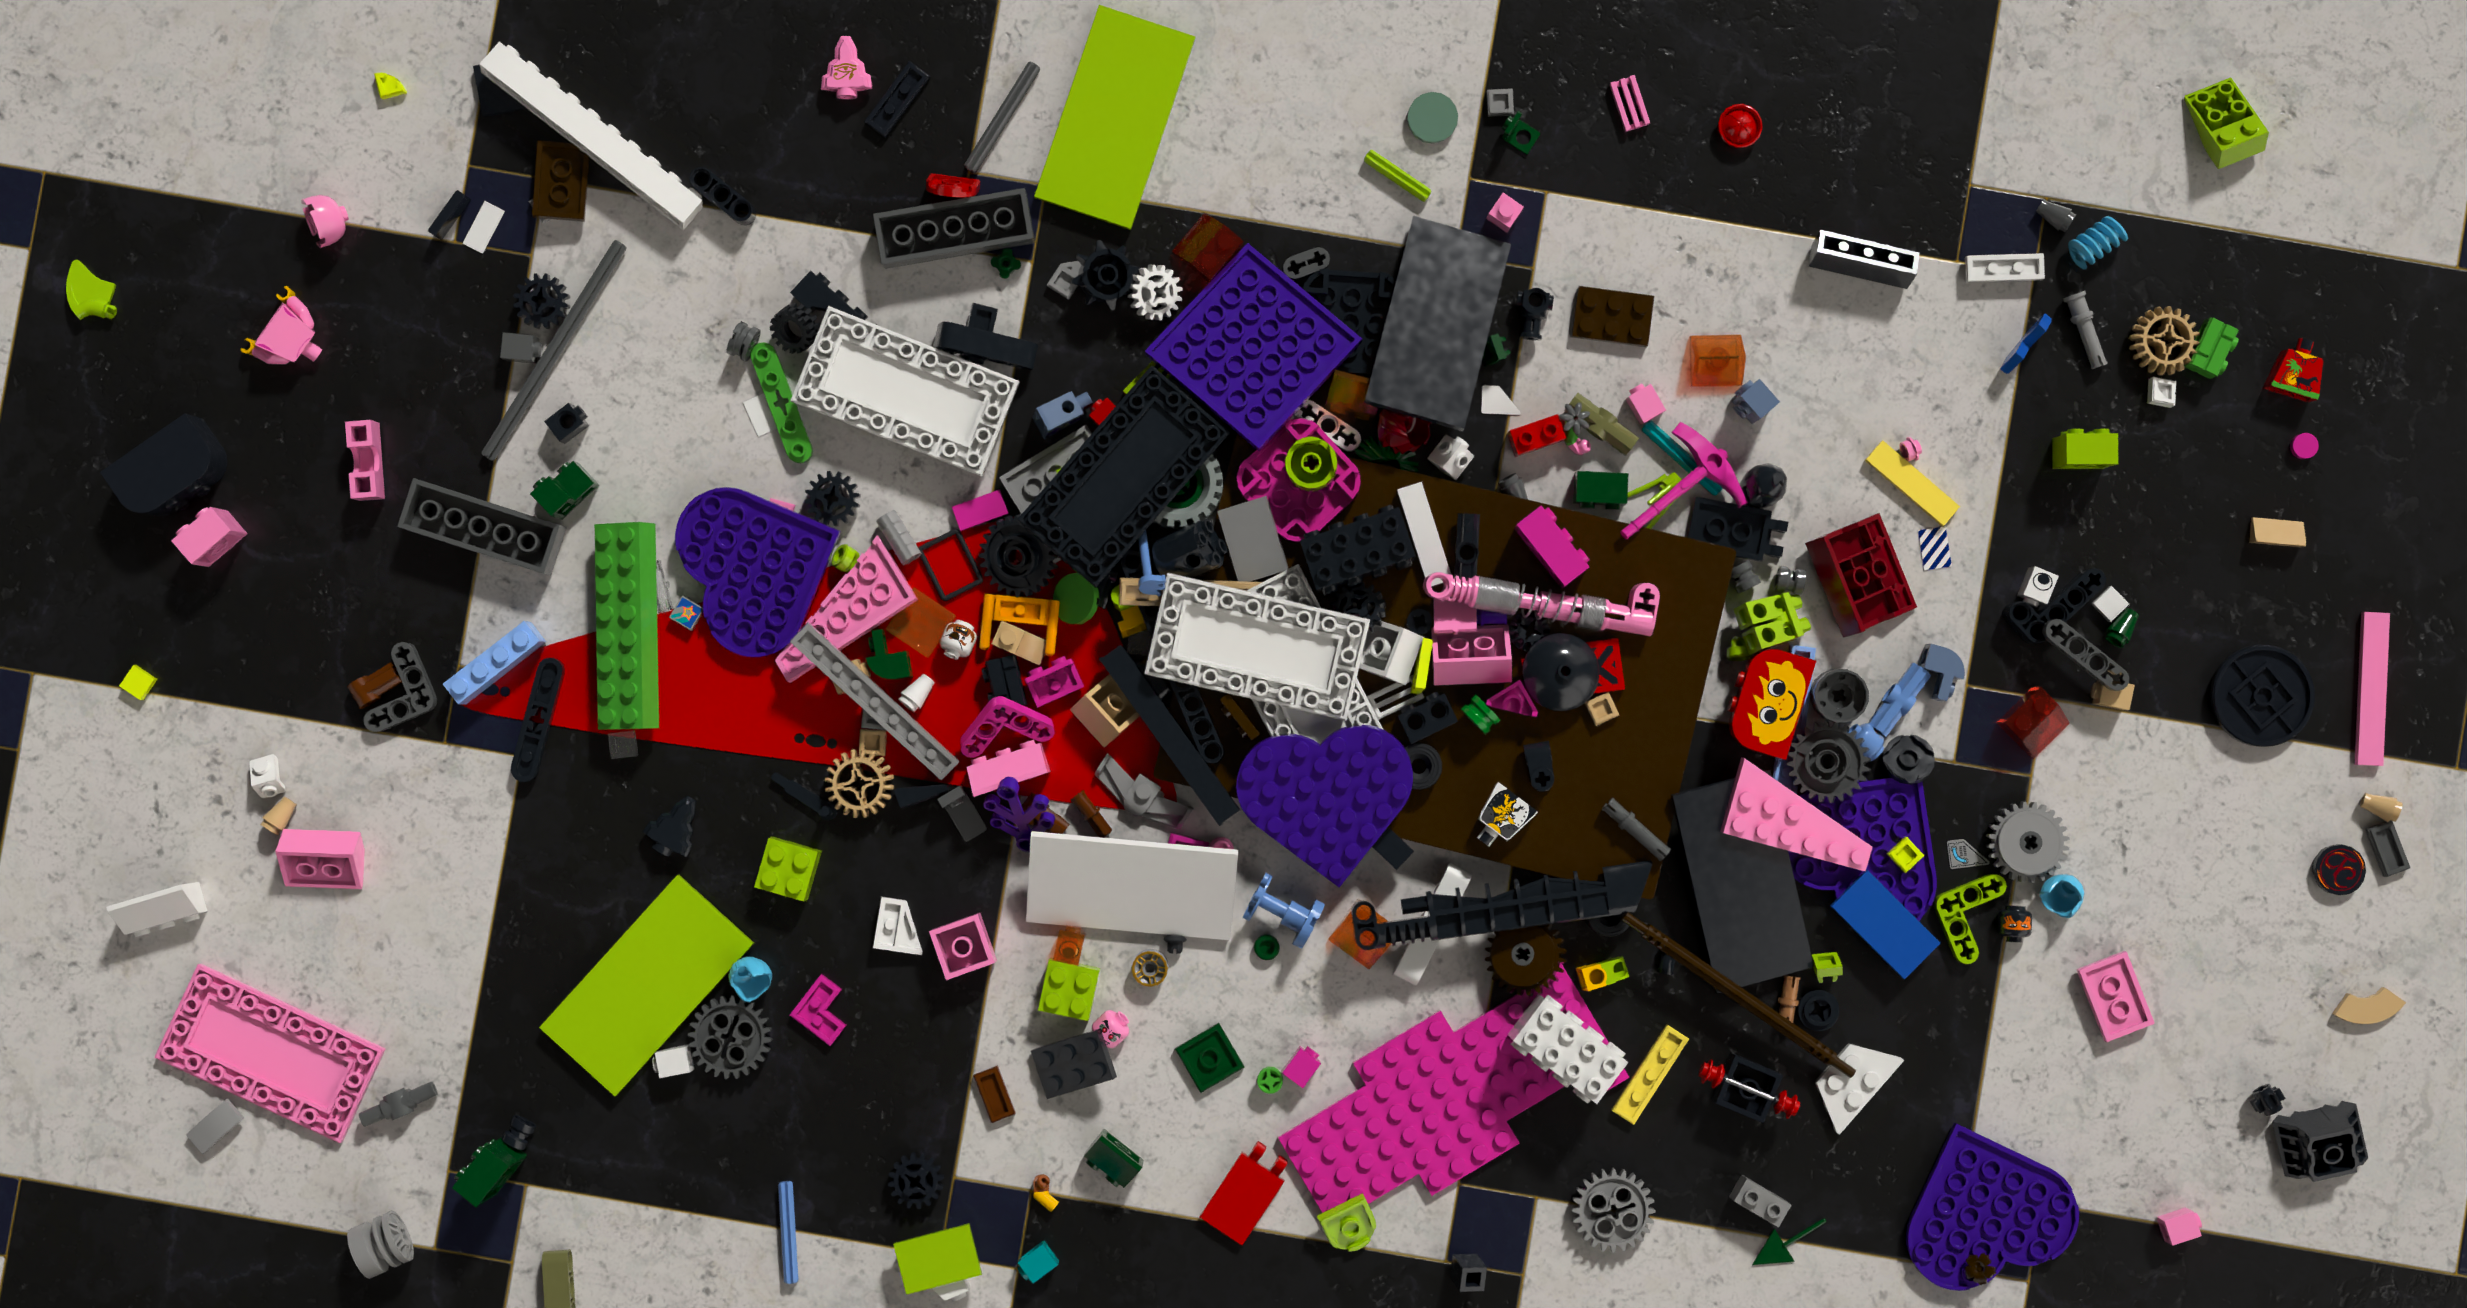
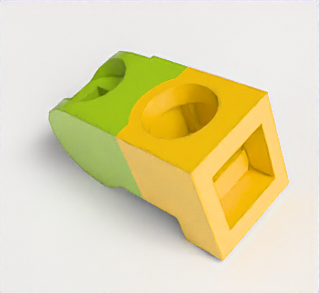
[1111,585,1147,638]
[1575,956,1629,991]

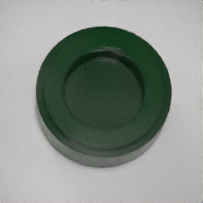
[1254,934,1280,960]

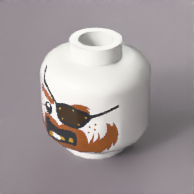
[939,620,977,660]

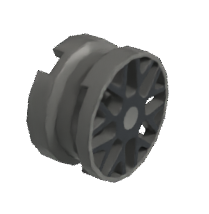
[726,321,761,362]

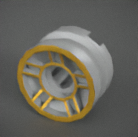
[1132,949,1169,987]

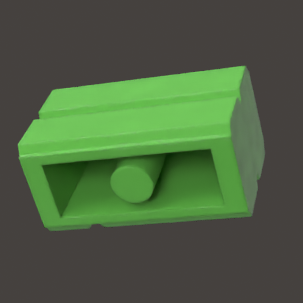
[2184,317,2239,379]

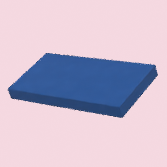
[1830,870,1940,979]

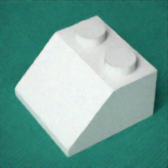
[1359,621,1424,685]

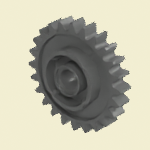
[1787,721,1871,803]

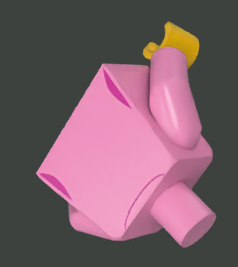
[240,286,322,364]

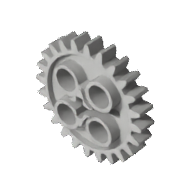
[1571,1167,1656,1253]

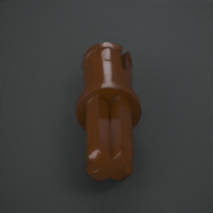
[1071,790,1112,838]

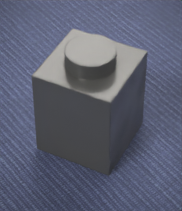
[500,333,542,364]

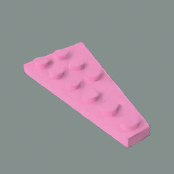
[775,535,918,683]
[1720,757,1872,871]

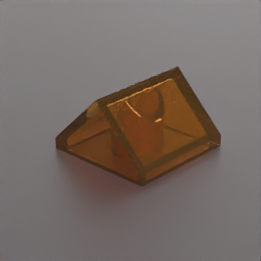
[1690,335,1746,387]

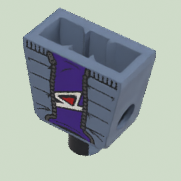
[1032,391,1093,439]

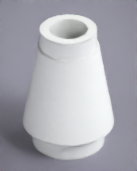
[898,674,935,712]

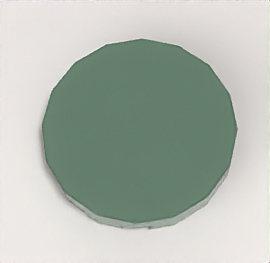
[1407,92,1458,144]

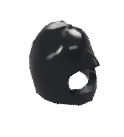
[1740,463,1787,509]

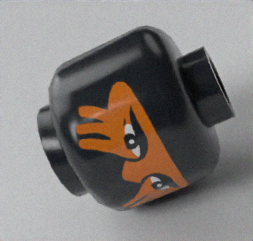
[1998,905,2032,942]

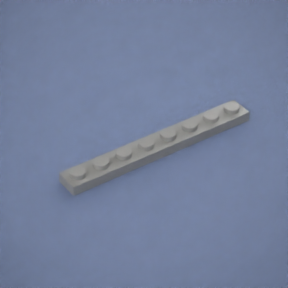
[790,622,959,780]

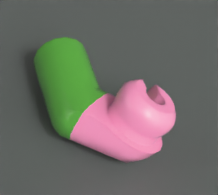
[1564,421,1591,455]

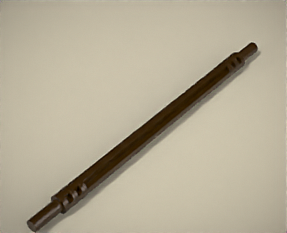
[1621,912,1856,1078]

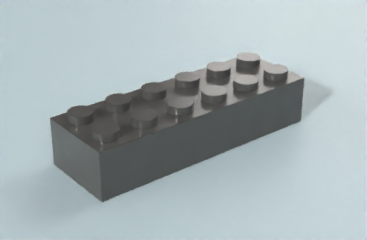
[873,188,1035,269]
[397,478,567,575]

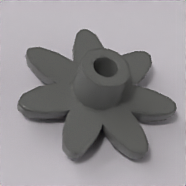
[1559,402,1590,435]

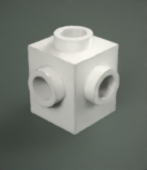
[1427,435,1474,480]

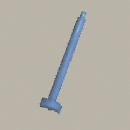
[1138,530,1166,596]

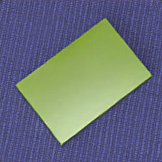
[893,1223,982,1295]

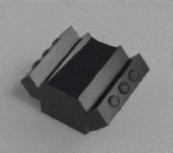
[2272,1101,2368,1182]

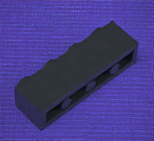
[1809,230,1920,289]

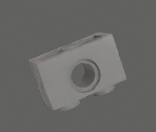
[1729,1175,1791,1227]

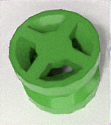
[1257,1067,1283,1094]

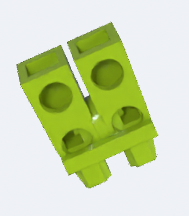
[1733,592,1811,655]

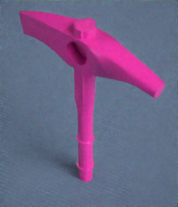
[1620,422,1748,539]

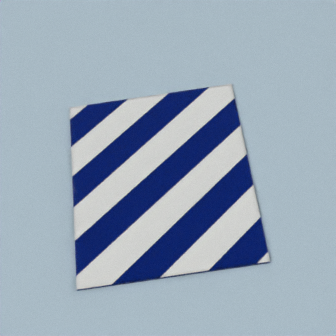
[1918,526,1952,570]

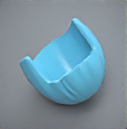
[2039,874,2084,918]
[729,957,772,1002]

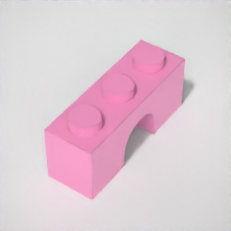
[345,420,385,501]

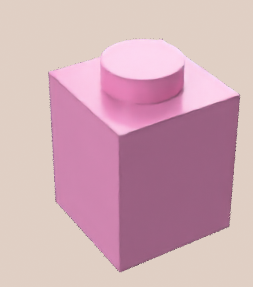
[1486,193,1524,233]
[1626,383,1666,425]
[2157,1207,2202,1246]

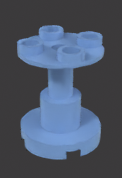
[1242,873,1325,948]

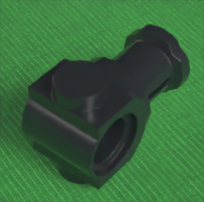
[1516,288,1554,341]

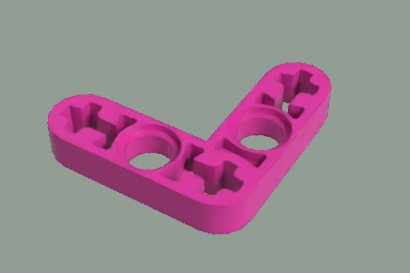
[960,696,1055,758]

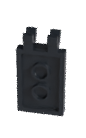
[1688,497,1789,562]

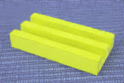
[1411,638,1433,695]

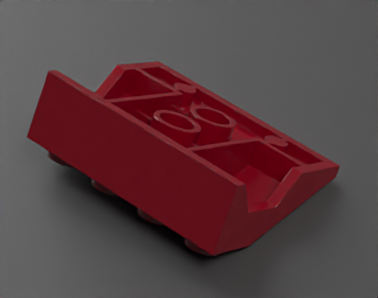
[1805,513,1917,638]

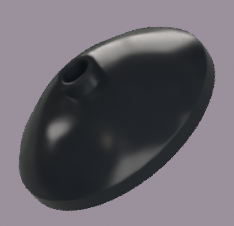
[1522,633,1600,711]

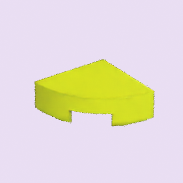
[374,73,407,100]

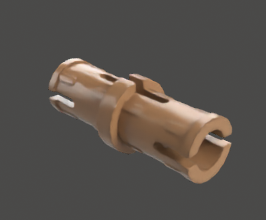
[1778,975,1800,1023]

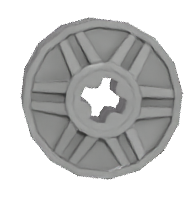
[347,1210,414,1279]

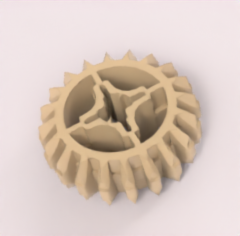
[2129,306,2200,375]
[825,749,894,818]

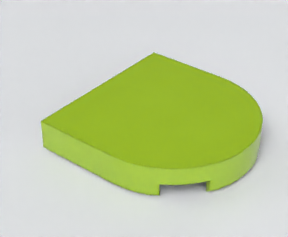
[1317,1193,1376,1252]

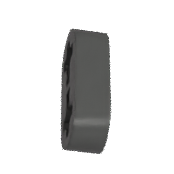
[1283,247,1330,281]

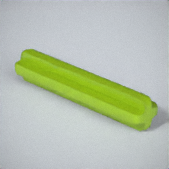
[1364,150,1431,202]

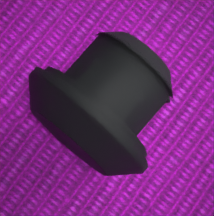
[1164,935,1187,954]

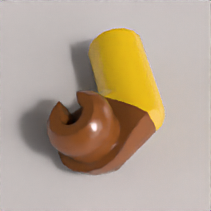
[1033,1174,1059,1212]

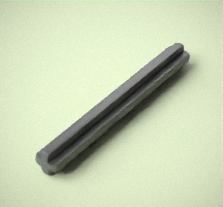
[964,61,1040,174]

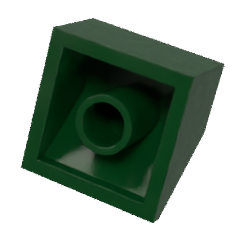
[1084,1129,1144,1188]

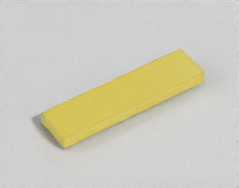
[1865,440,1960,526]
[1611,1024,1689,1125]

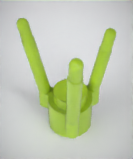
[1628,472,1682,529]

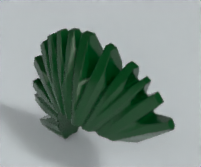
[1354,433,1418,473]

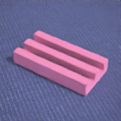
[1609,75,1650,132]

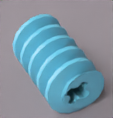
[2068,216,2128,269]

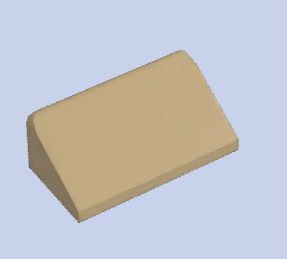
[2249,517,2306,547]

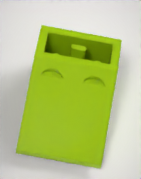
[2184,77,2269,169]

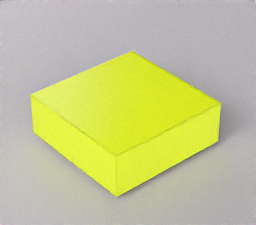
[119,665,157,700]
[1887,837,1924,873]

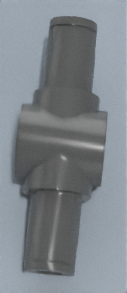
[359,1081,438,1127]

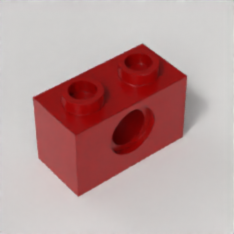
[1507,414,1566,457]

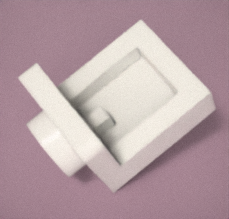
[249,754,286,798]

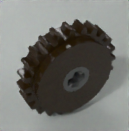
[1485,924,1567,996]

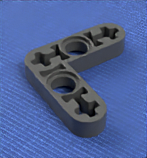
[364,642,437,732]

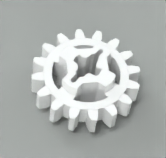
[1128,265,1183,320]

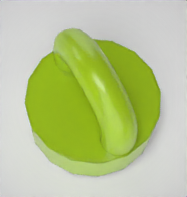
[832,544,860,572]
[1726,636,1753,661]

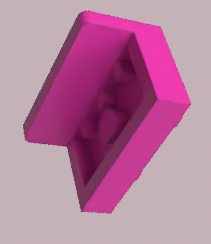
[1024,656,1084,708]

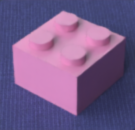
[171,507,247,567]
[929,913,997,980]

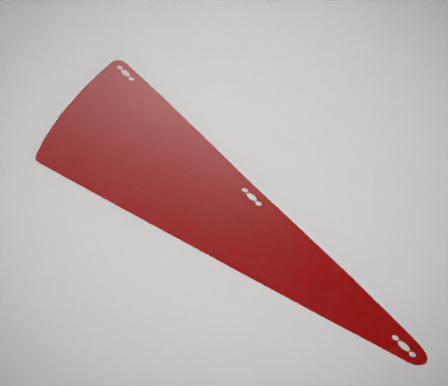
[460,516,1177,810]

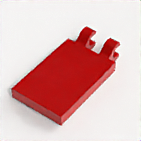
[1200,1141,1288,1245]

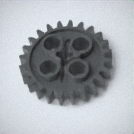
[688,995,773,1079]

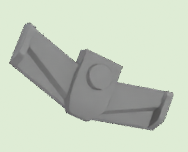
[1094,753,1194,829]

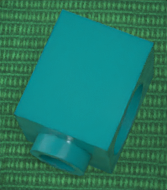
[1017,1240,1059,1283]

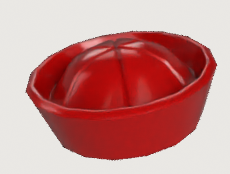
[1718,104,1762,148]

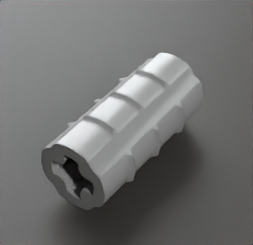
[876,510,922,565]

